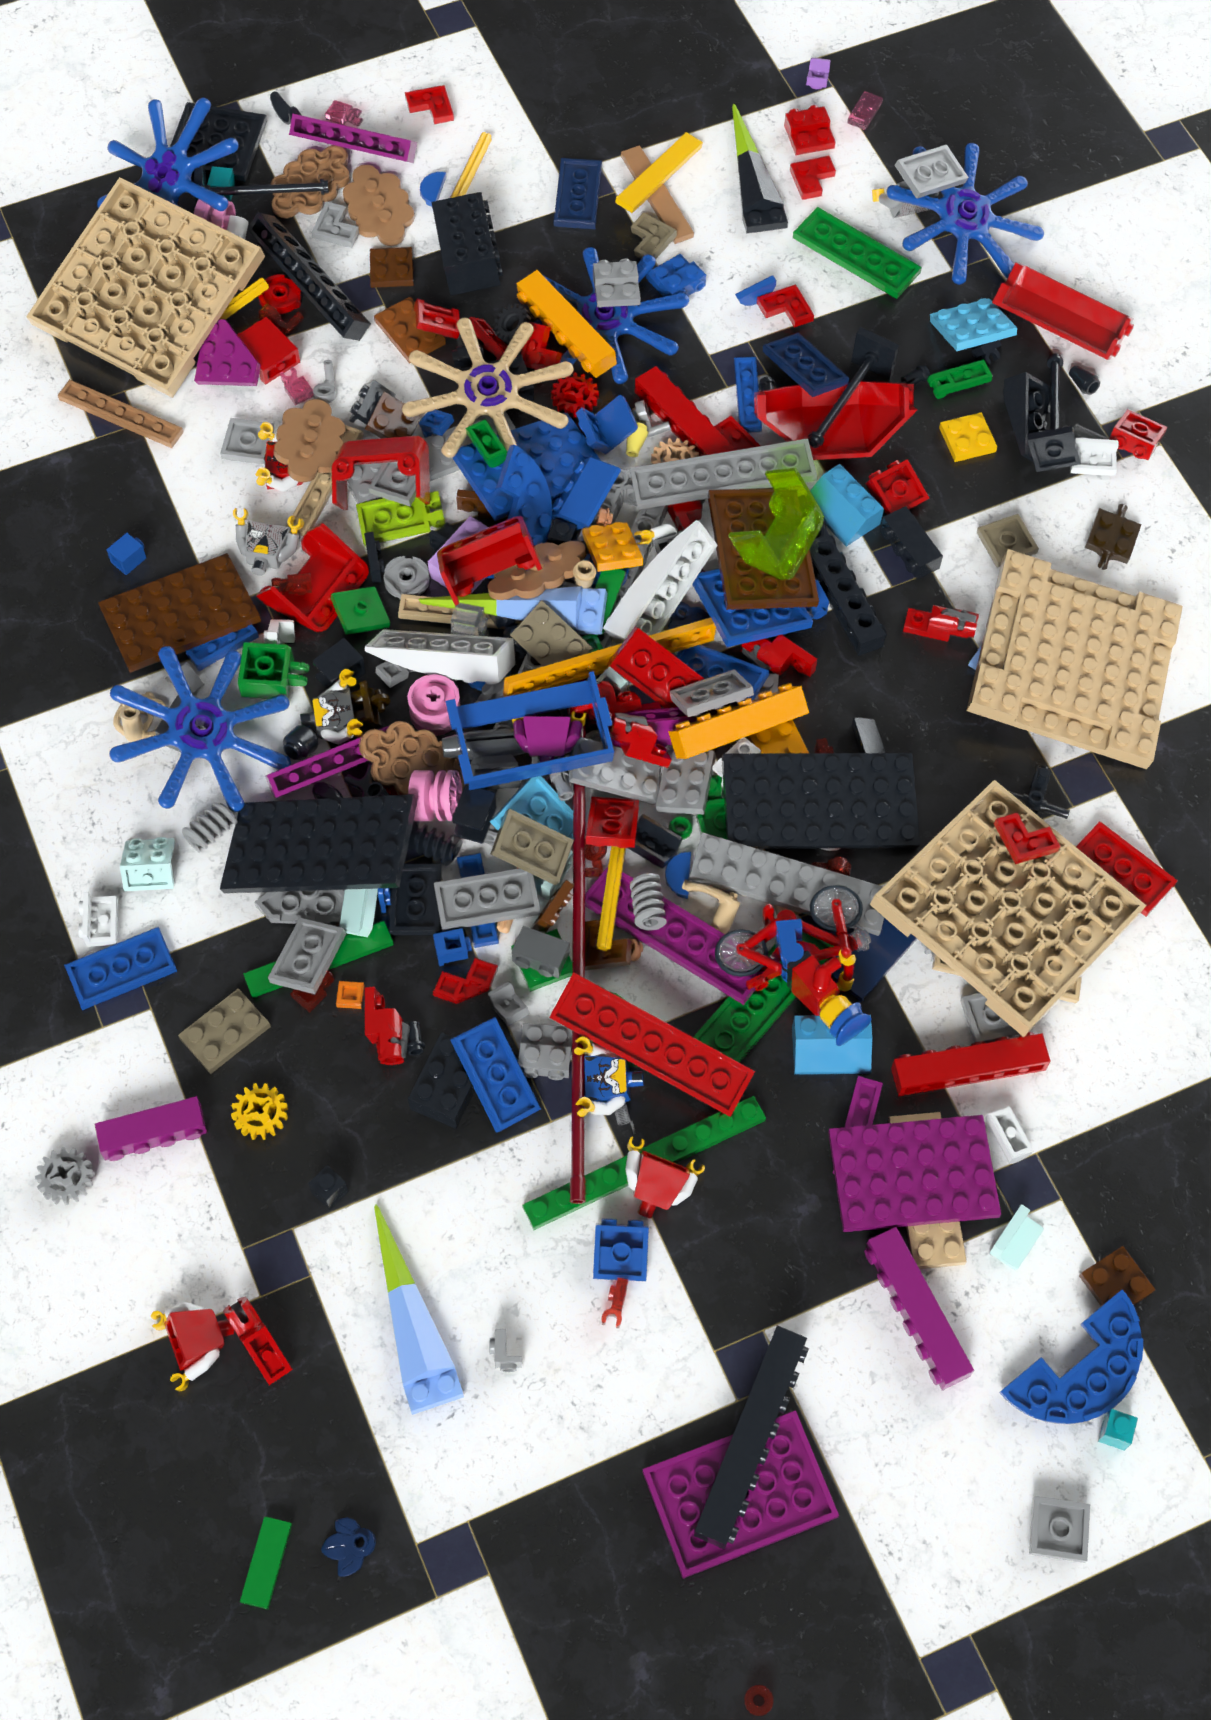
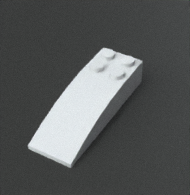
[603,520,717,645]
[365,629,515,685]

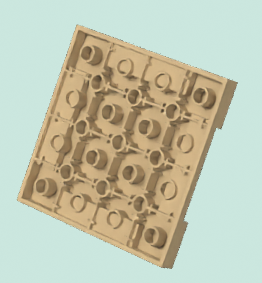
[26,177,265,398]
[966,549,1183,769]
[870,780,1146,1037]

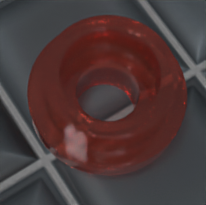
[744,1685,773,1716]

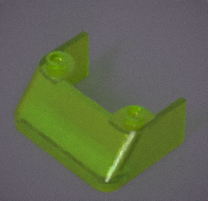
[728,468,824,580]

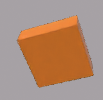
[336,981,364,1009]

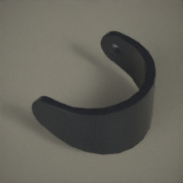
[270,91,302,125]

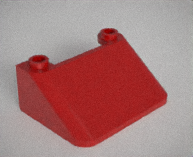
[256,523,369,632]

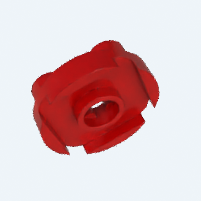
[258,274,302,316]

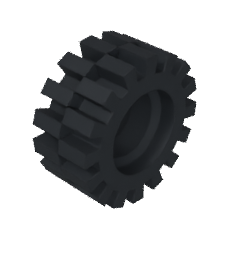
[494,303,536,345]

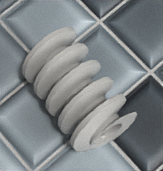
[182,802,238,853]
[630,873,667,930]

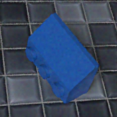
[552,457,621,530]

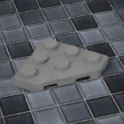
[254,890,344,926]

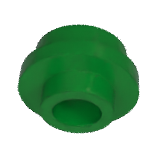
[668,816,692,840]

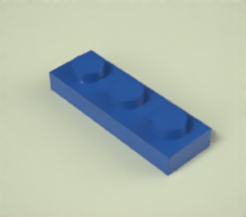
[186,624,259,671]

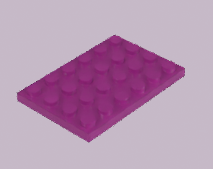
[828,1115,1001,1232]
[642,1411,839,1579]

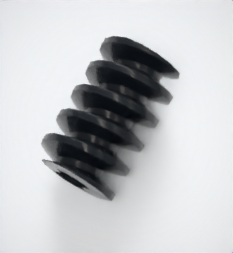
[408,821,463,866]

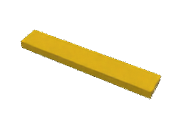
[615,132,703,213]

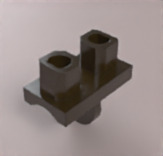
[350,680,391,728]

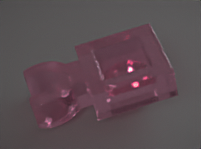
[280,367,314,405]

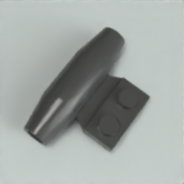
[442,728,526,790]

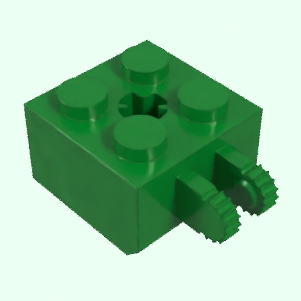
[238,642,310,699]

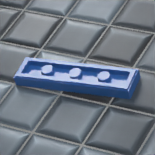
[734,357,762,433]
[457,853,499,948]

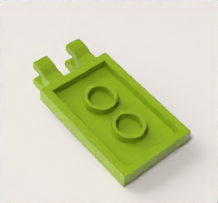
[356,491,445,546]

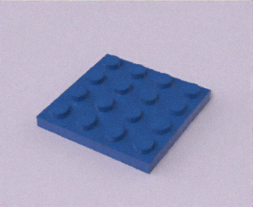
[692,569,813,647]

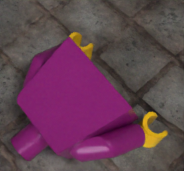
[512,711,586,762]

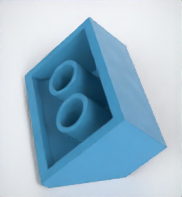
[807,464,884,547]
[792,1015,872,1074]

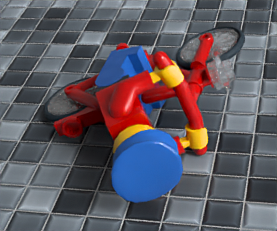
[715,885,872,1046]

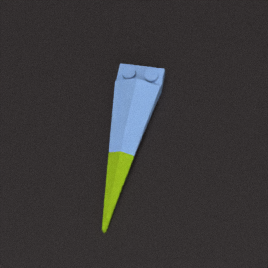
[418,586,608,635]
[374,1204,464,1415]

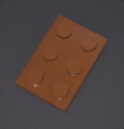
[374,297,446,364]

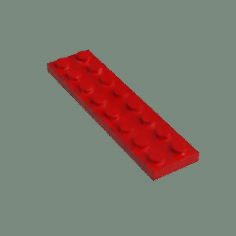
[549,973,755,1117]

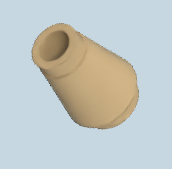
[573,561,596,589]

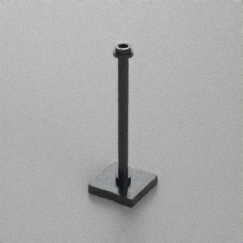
[194,165,329,204]
[808,327,899,448]
[1027,353,1081,472]

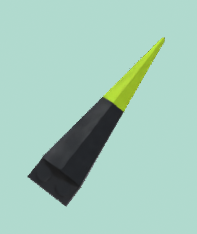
[732,104,788,234]

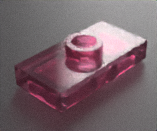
[847,91,883,130]

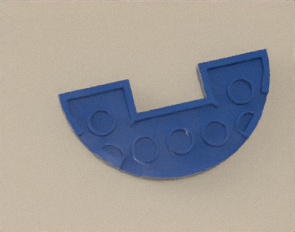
[485,445,552,579]
[999,1289,1143,1424]

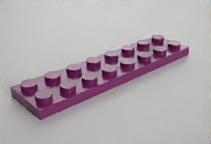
[585,867,764,1005]

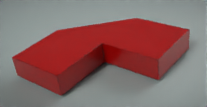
[433,958,498,1004]

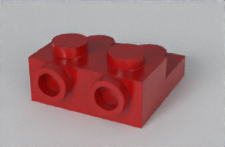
[784,105,836,156]
[1109,409,1167,460]
[865,459,929,515]

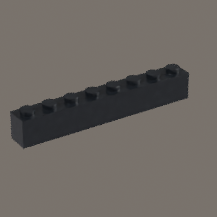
[694,1325,809,1550]

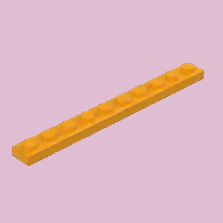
[503,618,716,697]

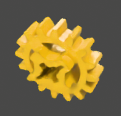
[231,1084,288,1140]

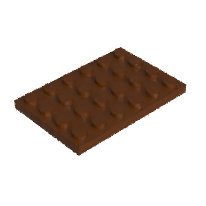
[708,488,819,610]
[98,553,261,673]

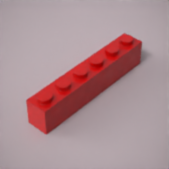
[635,366,738,456]
[891,1032,1051,1097]

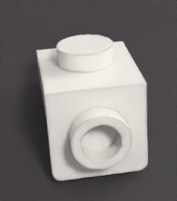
[264,619,295,644]

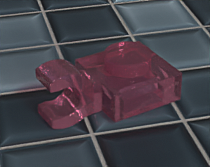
[325,100,363,126]

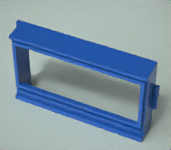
[445,671,614,790]

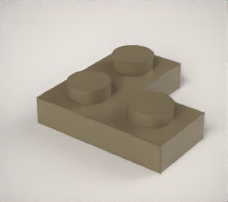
[631,212,677,259]

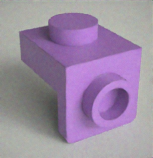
[806,57,831,89]

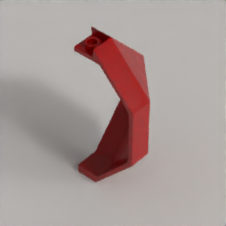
[754,381,918,460]

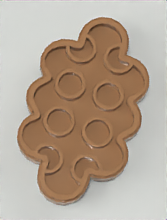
[271,145,350,218]
[343,165,415,246]
[274,399,345,482]
[488,541,586,600]
[359,721,468,795]

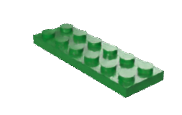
[793,207,922,299]

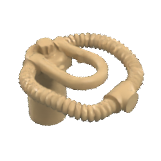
[113,692,167,742]
[682,880,740,934]

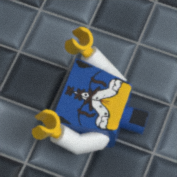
[574,1037,644,1117]

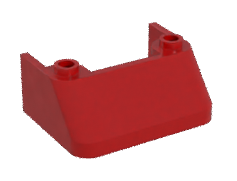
[331,436,430,510]
[437,516,542,606]

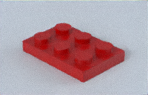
[586,796,639,848]

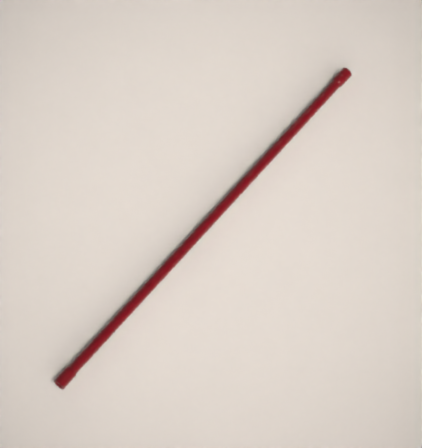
[570,678,587,1204]

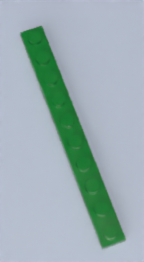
[522,1096,766,1231]

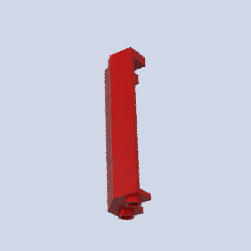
[992,262,1134,360]

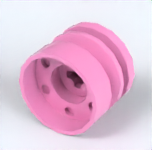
[408,770,462,821]

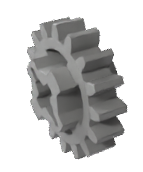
[35,1147,95,1205]

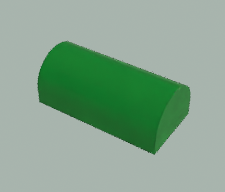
[466,419,508,468]

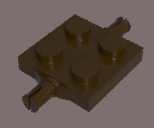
[1084,504,1142,570]

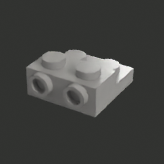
[593,259,641,307]
[518,1023,572,1080]

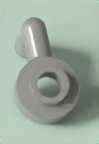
[313,360,336,404]
[632,400,671,437]

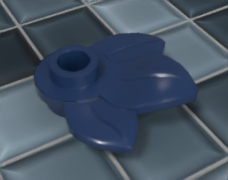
[668,602,710,630]
[321,1518,376,1577]

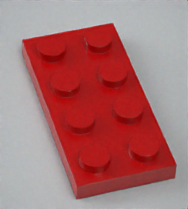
[607,626,704,708]
[1076,821,1178,917]

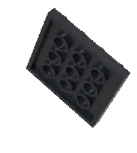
[170,102,267,182]

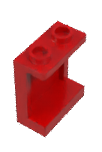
[237,317,300,385]

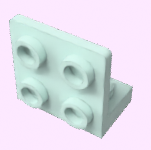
[120,837,175,891]

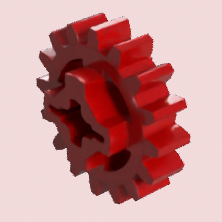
[551,372,599,417]

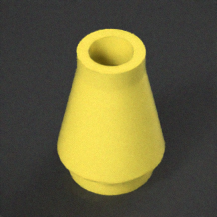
[626,422,648,457]

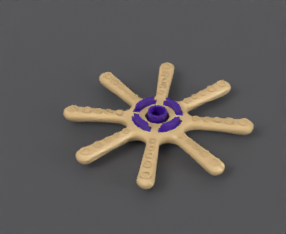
[402,318,574,458]

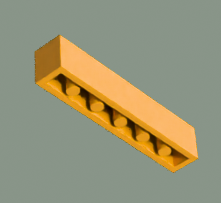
[516,270,617,378]
[668,683,809,759]

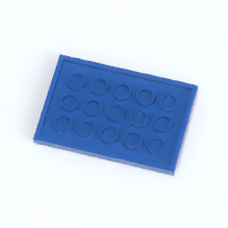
[452,413,601,521]

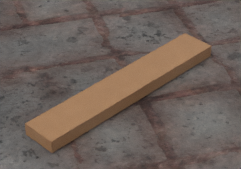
[621,145,694,244]
[58,379,184,448]

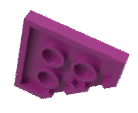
[194,319,261,386]

